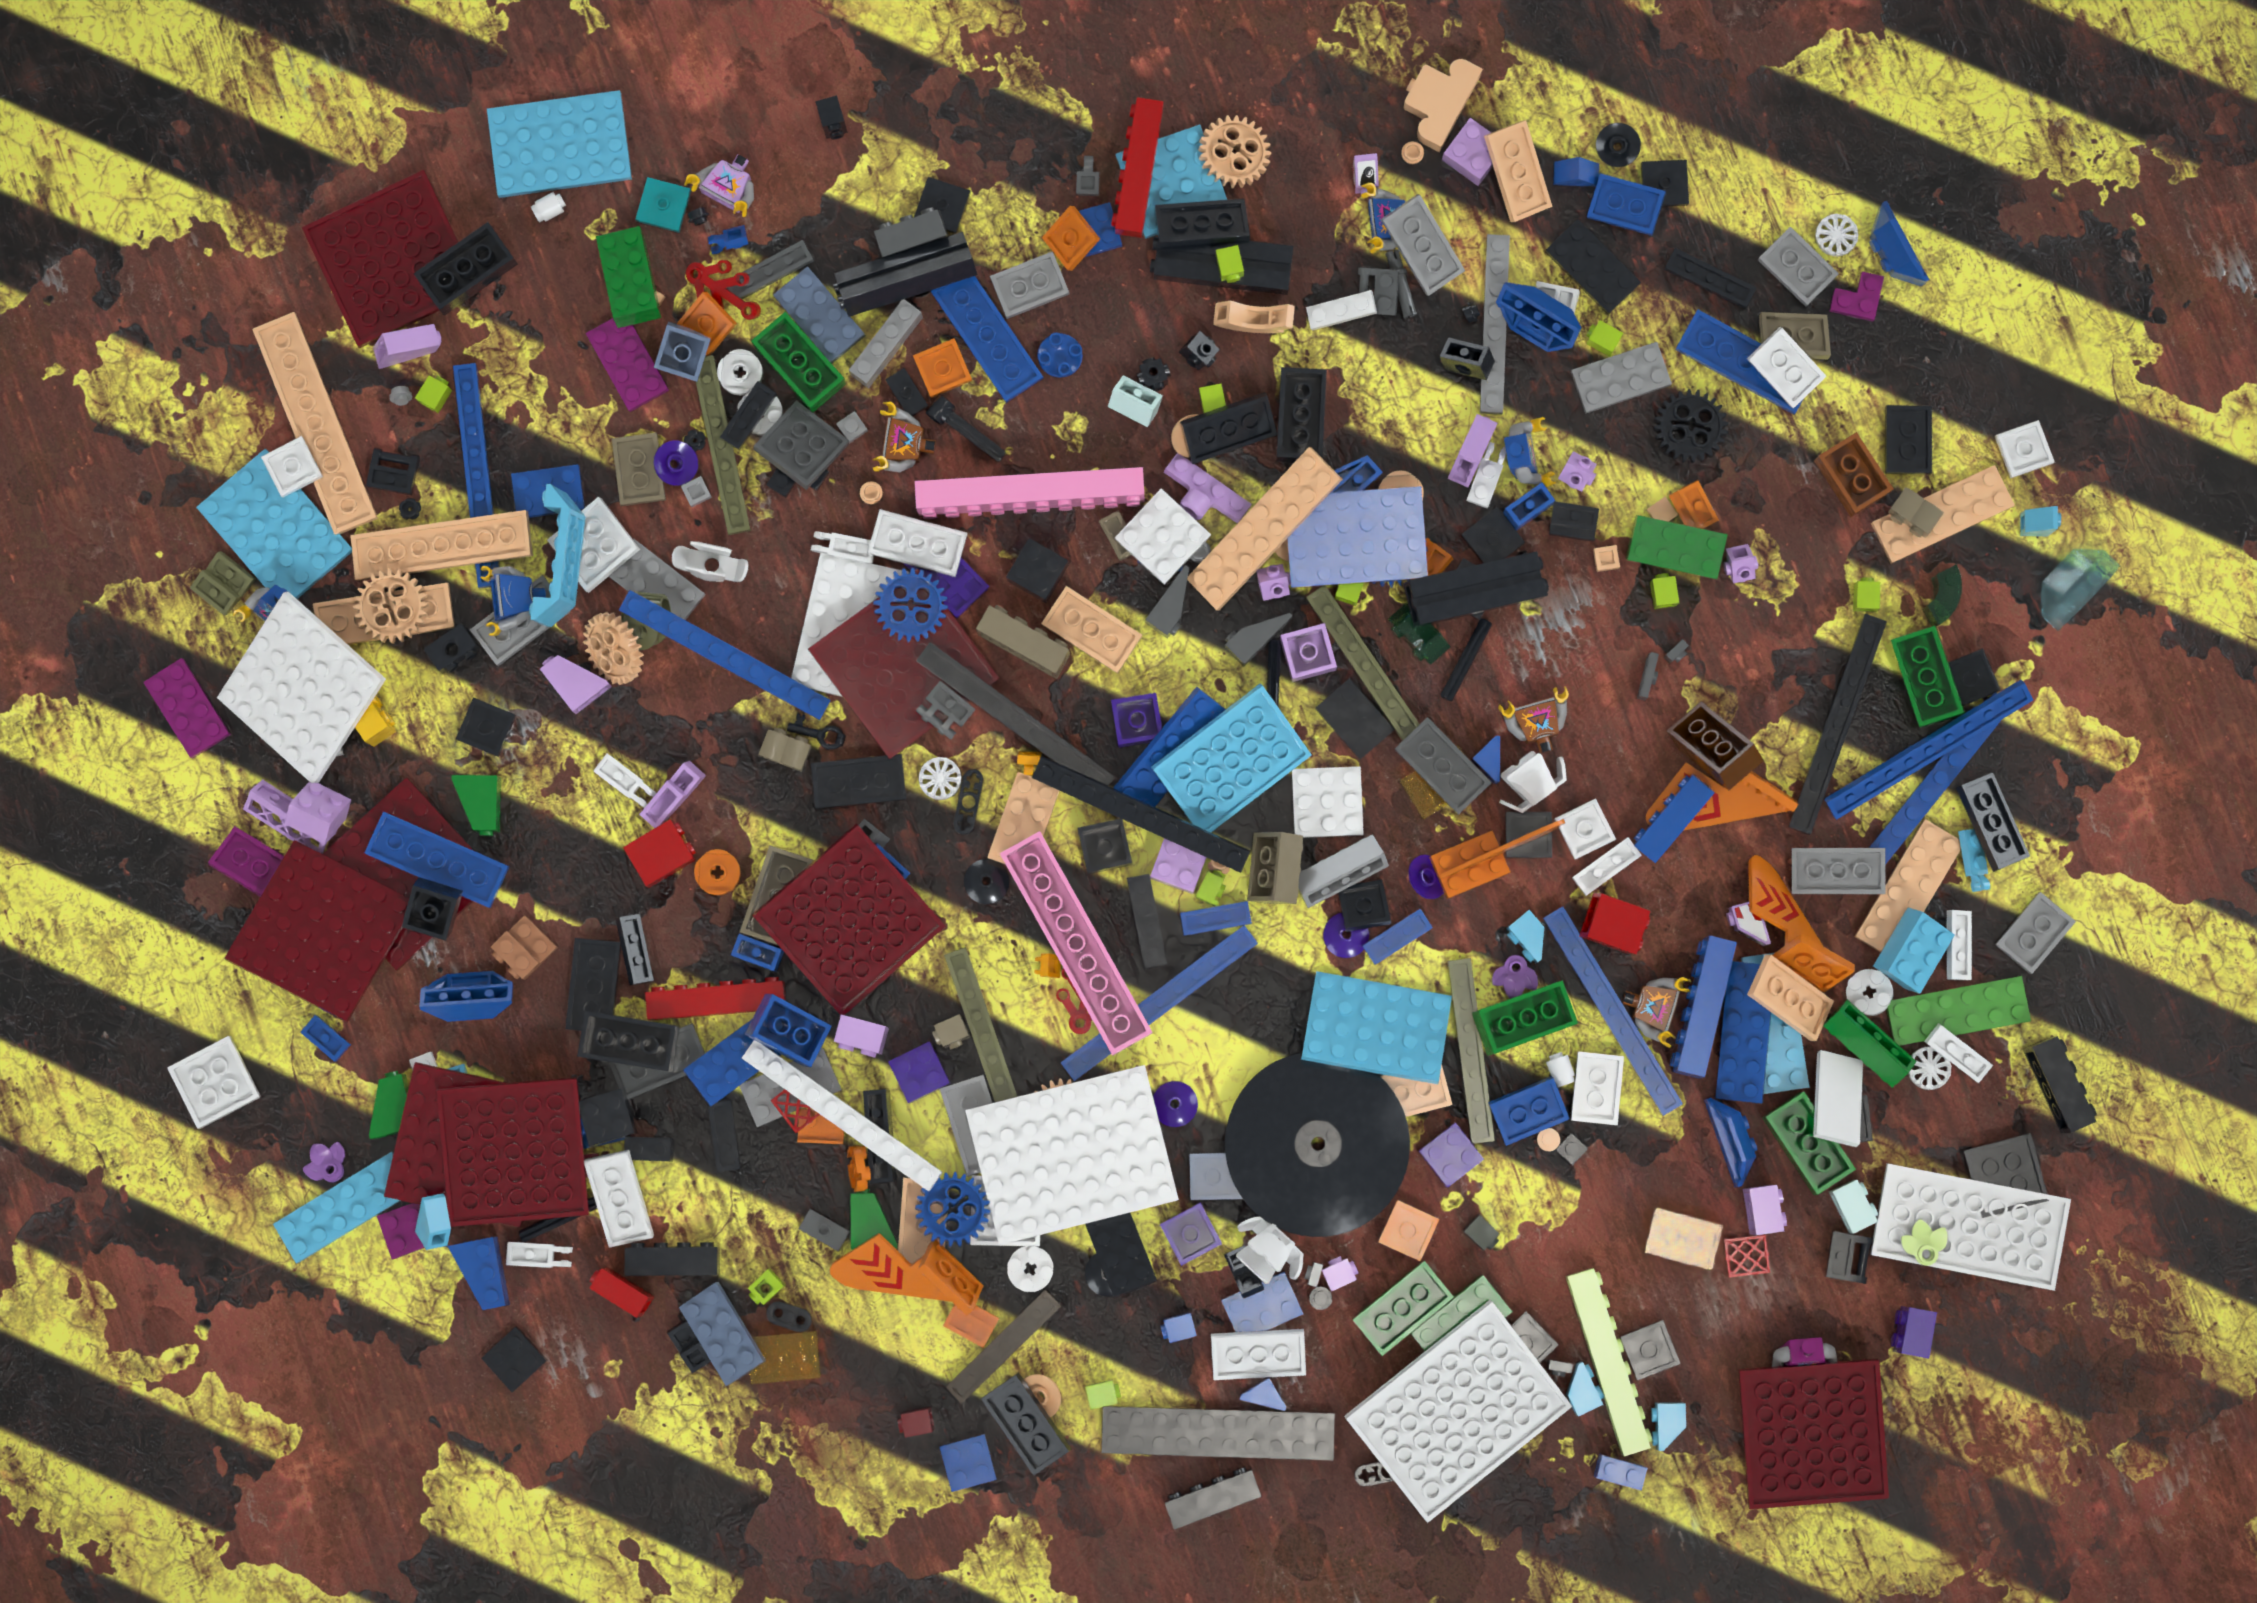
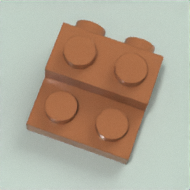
[491,915,558,980]

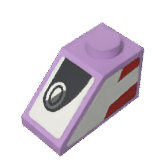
[1352,153,1379,194]
[1726,902,1771,946]

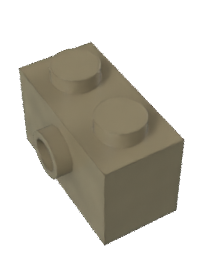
[932,1014,970,1050]

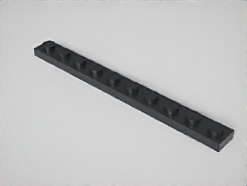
[1788,614,1887,835]
[916,642,1114,786]
[1032,756,1251,873]

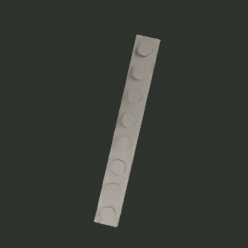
[1480,234,1510,414]

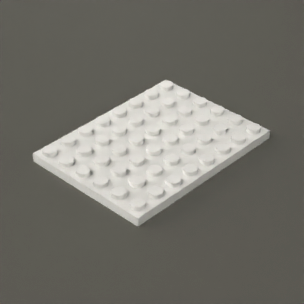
[965,1065,1179,1245]
[1344,1300,1572,1523]

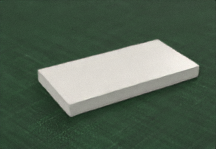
[867,509,968,577]
[1813,1050,1863,1147]
[584,1150,654,1248]
[1211,1329,1306,1380]

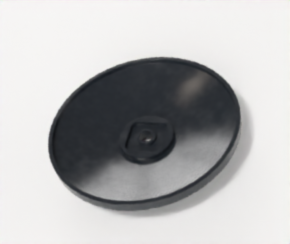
[1225,1053,1410,1237]

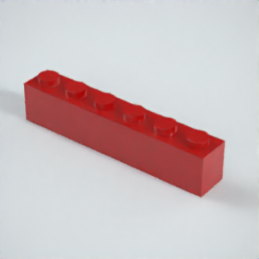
[1111,97,1164,238]
[645,977,786,1021]

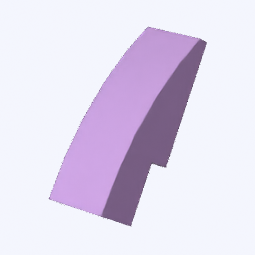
[639,761,706,828]

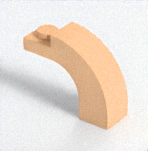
[1213,301,1295,333]

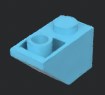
[2020,506,2061,537]
[1506,910,1544,963]
[415,1193,451,1250]
[1566,1361,1604,1417]
[1651,1402,1686,1451]

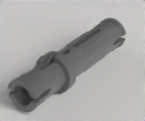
[1385,250,1418,319]

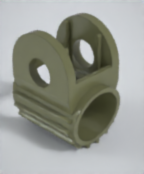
[621,591,671,650]

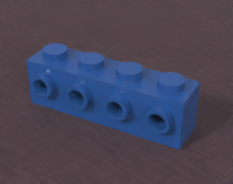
[1633,774,1715,863]

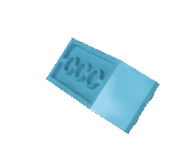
[529,484,586,627]

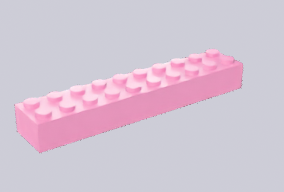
[915,467,1145,519]
[1000,831,1153,1056]

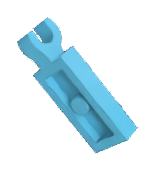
[1958,829,1990,892]

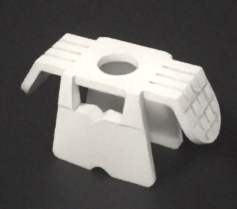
[672,541,748,582]
[1499,751,1566,813]
[1236,1216,1304,1284]

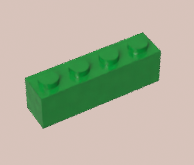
[1823,999,1917,1088]

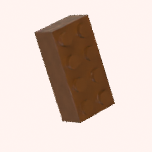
[1667,701,1764,790]

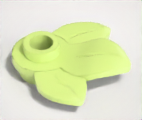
[1901,1219,1947,1266]

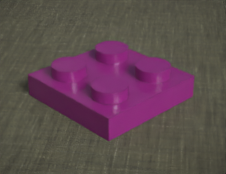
[377,1203,425,1260]

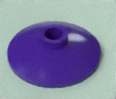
[653,440,698,486]
[1409,855,1444,899]
[1323,913,1369,958]
[1153,1081,1198,1127]

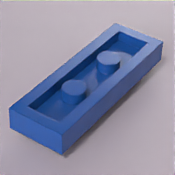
[1180,901,1252,936]
[1362,909,1433,965]

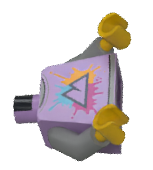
[684,154,754,217]

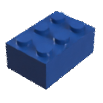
[744,994,832,1067]

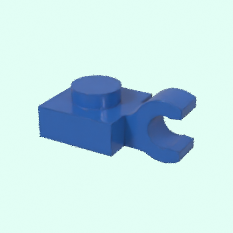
[708,225,748,254]

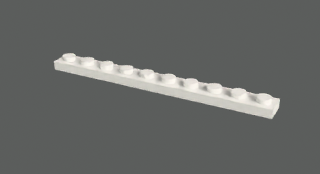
[742,1040,943,1191]

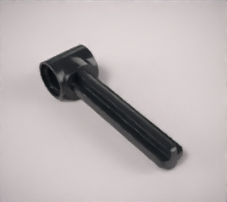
[926,395,1006,462]

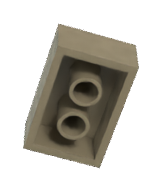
[1247,832,1303,904]

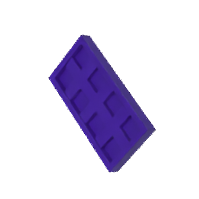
[903,558,990,619]

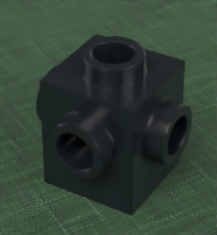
[1179,331,1220,370]
[1136,357,1171,392]

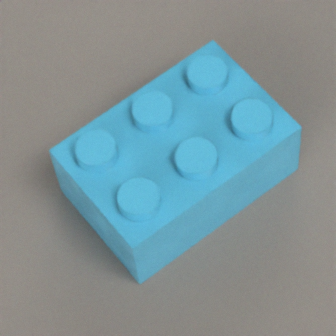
[1873,908,1955,994]

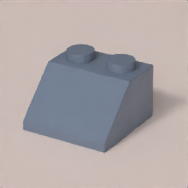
[654,321,711,382]

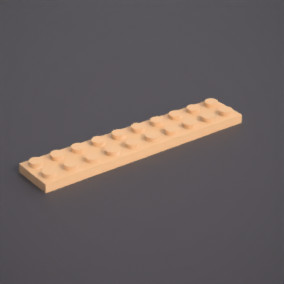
[253,312,378,535]

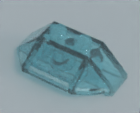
[2041,549,2120,631]

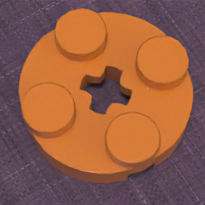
[694,849,741,896]
[847,1145,871,1192]

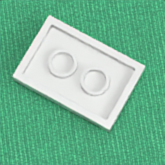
[1747,327,1826,408]
[1571,1051,1624,1125]

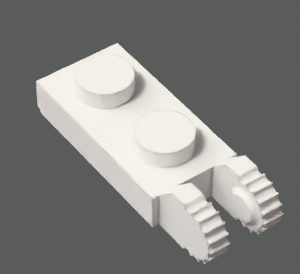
[1466,442,1506,509]
[811,531,874,564]
[593,753,656,808]
[506,1242,573,1268]

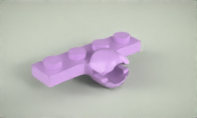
[1164,453,1252,523]

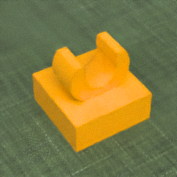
[1017,751,1042,775]
[1034,954,1061,978]

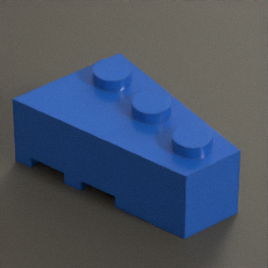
[1330,455,1383,493]
[448,1237,510,1310]

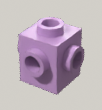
[1558,451,1597,492]
[1723,544,1758,583]
[1256,564,1291,601]

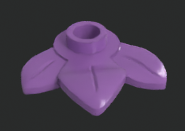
[1492,955,1538,999]
[303,1142,345,1182]

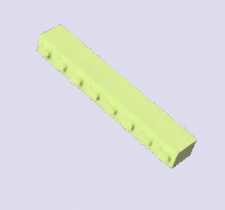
[1565,1268,1653,1456]

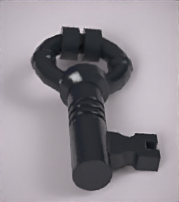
[787,713,846,750]

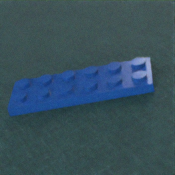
[931,276,1043,403]
[1675,309,1803,415]
[1113,687,1226,807]
[364,812,509,908]
[1716,961,1771,1103]

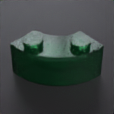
[1922,564,1962,627]
[1387,602,1450,665]

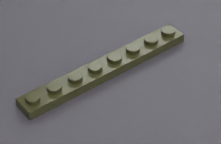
[696,355,751,535]
[1306,585,1420,741]
[944,947,1018,1102]
[1447,958,1495,1144]

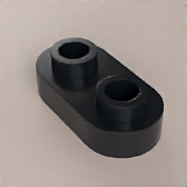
[766,1301,812,1332]

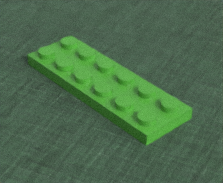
[1886,976,2031,1046]

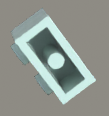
[1108,375,1163,427]
[1829,1180,1878,1234]

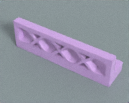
[243,779,338,854]

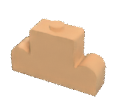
[1404,59,1483,153]

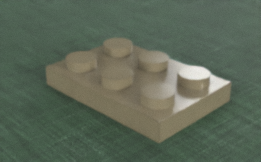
[1759,312,1831,360]
[612,432,666,507]

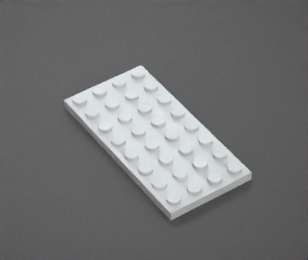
[1870,1163,2071,1291]

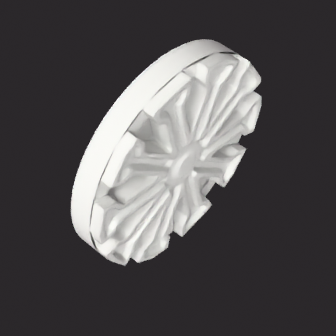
[1815,213,1858,257]
[919,757,962,800]
[1908,1047,1952,1090]

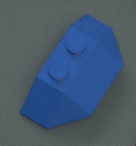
[1869,200,1929,286]
[1496,282,1581,352]
[419,971,513,1022]
[1704,1098,1757,1187]

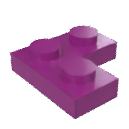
[1829,271,1884,321]

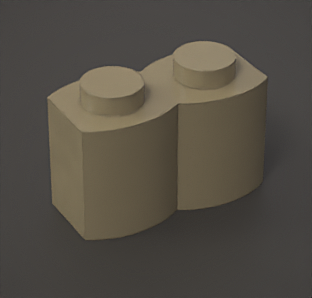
[1888,487,1944,538]
[758,727,812,772]

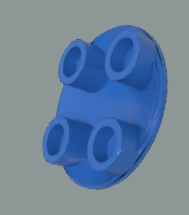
[1037,332,1083,378]

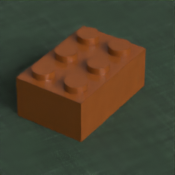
[1814,432,1894,517]

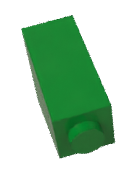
[452,775,501,836]
[369,1071,409,1140]
[851,1189,898,1250]

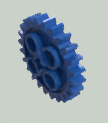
[873,568,948,643]
[915,1172,990,1248]

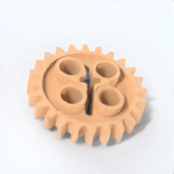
[1198,115,1271,188]
[353,569,429,644]
[583,612,644,685]

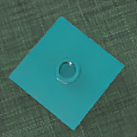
[635,177,691,233]

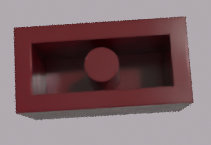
[897,1407,935,1438]

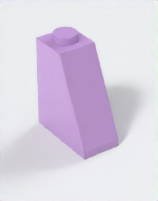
[373,324,441,369]
[1448,414,1497,487]
[540,655,612,714]

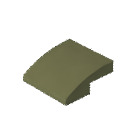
[190,551,256,616]

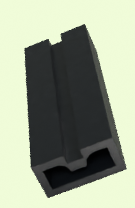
[833,232,977,317]
[1150,237,1293,295]
[1403,551,1549,628]

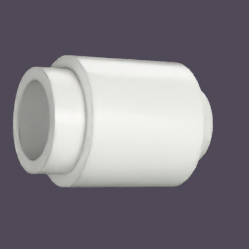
[531,192,566,223]
[1546,1052,1575,1088]

